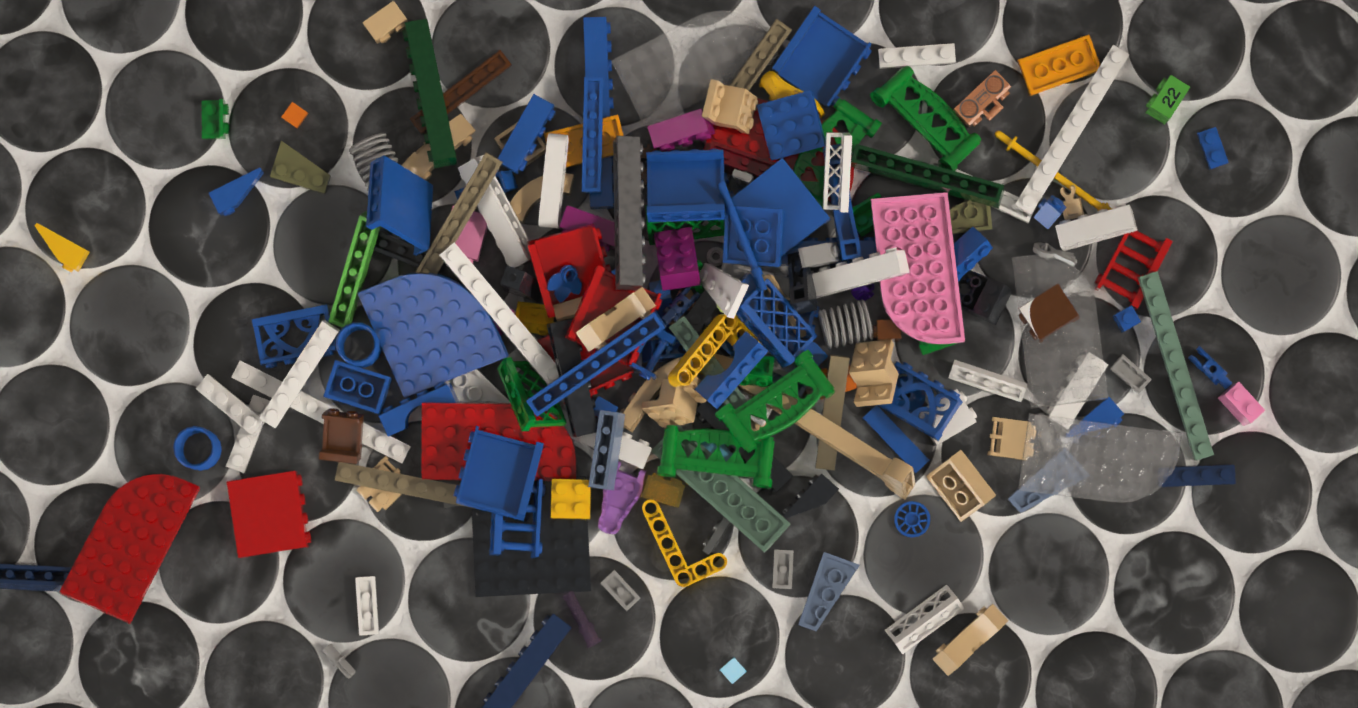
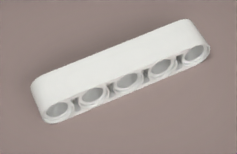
[539,133,569,228]

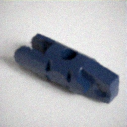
[662,287,701,326]

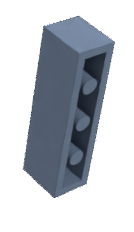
[588,410,625,490]

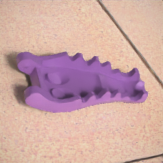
[598,461,646,534]

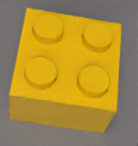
[551,479,591,519]

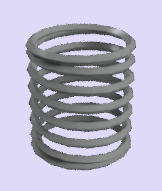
[349,133,400,191]
[818,299,873,350]

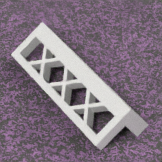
[823,132,852,212]
[885,585,964,654]

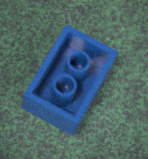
[323,360,392,415]

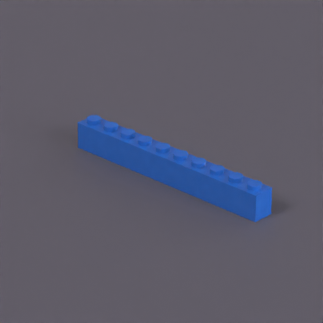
[583,17,614,209]

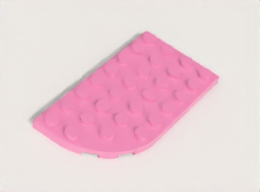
[871,192,965,344]

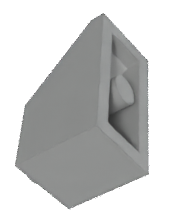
[798,242,841,268]

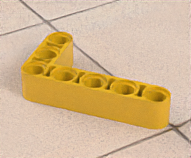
[668,314,762,387]
[642,499,727,587]

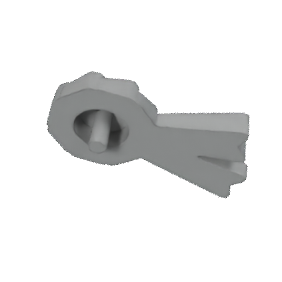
[1033,242,1078,266]

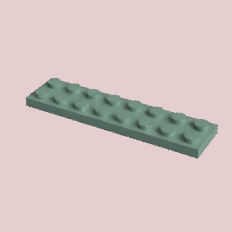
[651,425,791,553]

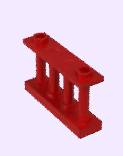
[1094,231,1173,310]

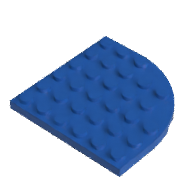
[357,273,509,398]

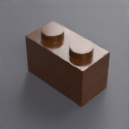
[872,319,901,342]

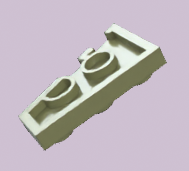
[270,141,331,194]
[949,200,992,234]

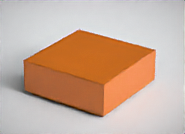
[281,102,308,129]

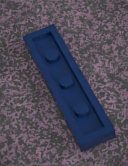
[1157,465,1236,487]

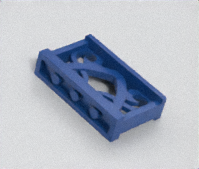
[252,304,337,368]
[877,361,963,441]

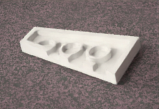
[699,263,749,318]

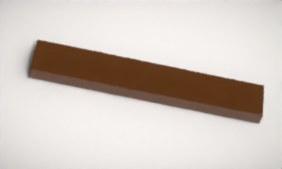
[410,50,512,135]

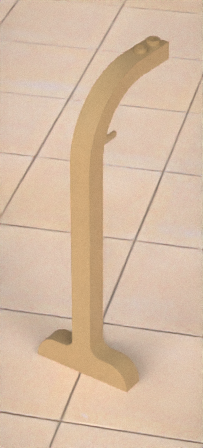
[620,354,915,500]

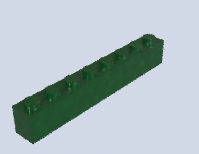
[402,19,457,168]
[851,144,1004,209]

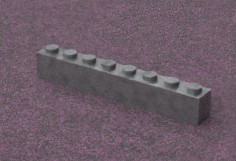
[613,136,645,291]

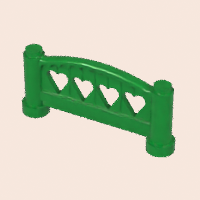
[870,66,981,171]
[793,98,882,208]
[715,350,835,453]
[657,425,775,488]

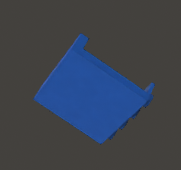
[772,6,872,109]
[646,149,725,222]
[366,155,433,256]
[731,158,831,257]
[453,426,544,521]

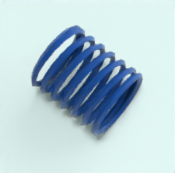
[336,323,382,368]
[173,426,222,471]

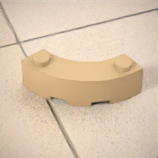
[401,114,476,180]
[510,173,574,224]
[576,287,656,351]
[933,604,1008,676]

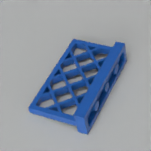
[736,278,817,368]

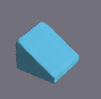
[720,657,747,684]

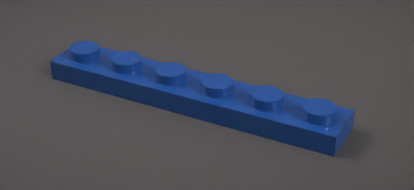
[582,77,604,193]

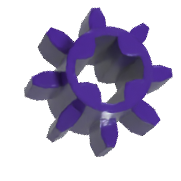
[851,283,875,301]

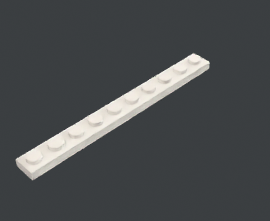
[1014,45,1129,215]
[439,242,564,402]
[231,361,411,464]

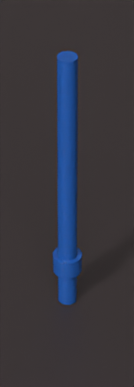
[717,182,767,292]

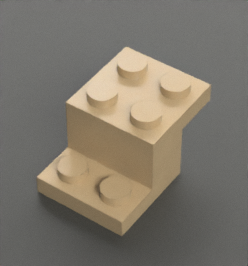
[702,79,758,134]
[849,339,899,407]
[641,376,707,428]

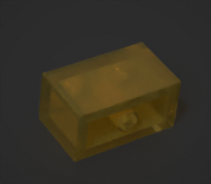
[642,473,685,508]

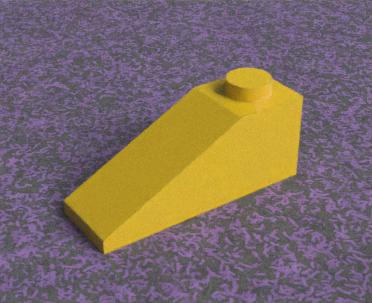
[35,223,90,273]

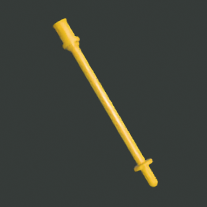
[995,131,1112,211]

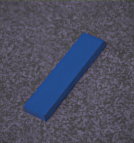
[863,405,929,474]

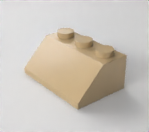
[926,450,996,522]

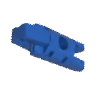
[1188,346,1232,389]

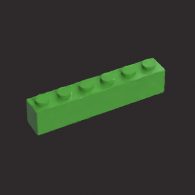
[328,211,381,327]

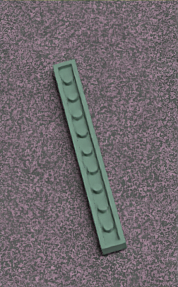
[1138,271,1214,461]

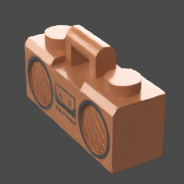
[953,70,1011,128]

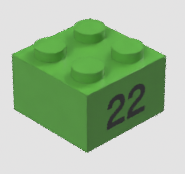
[1145,75,1190,125]

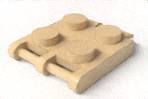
[987,417,1037,460]
[356,456,402,512]

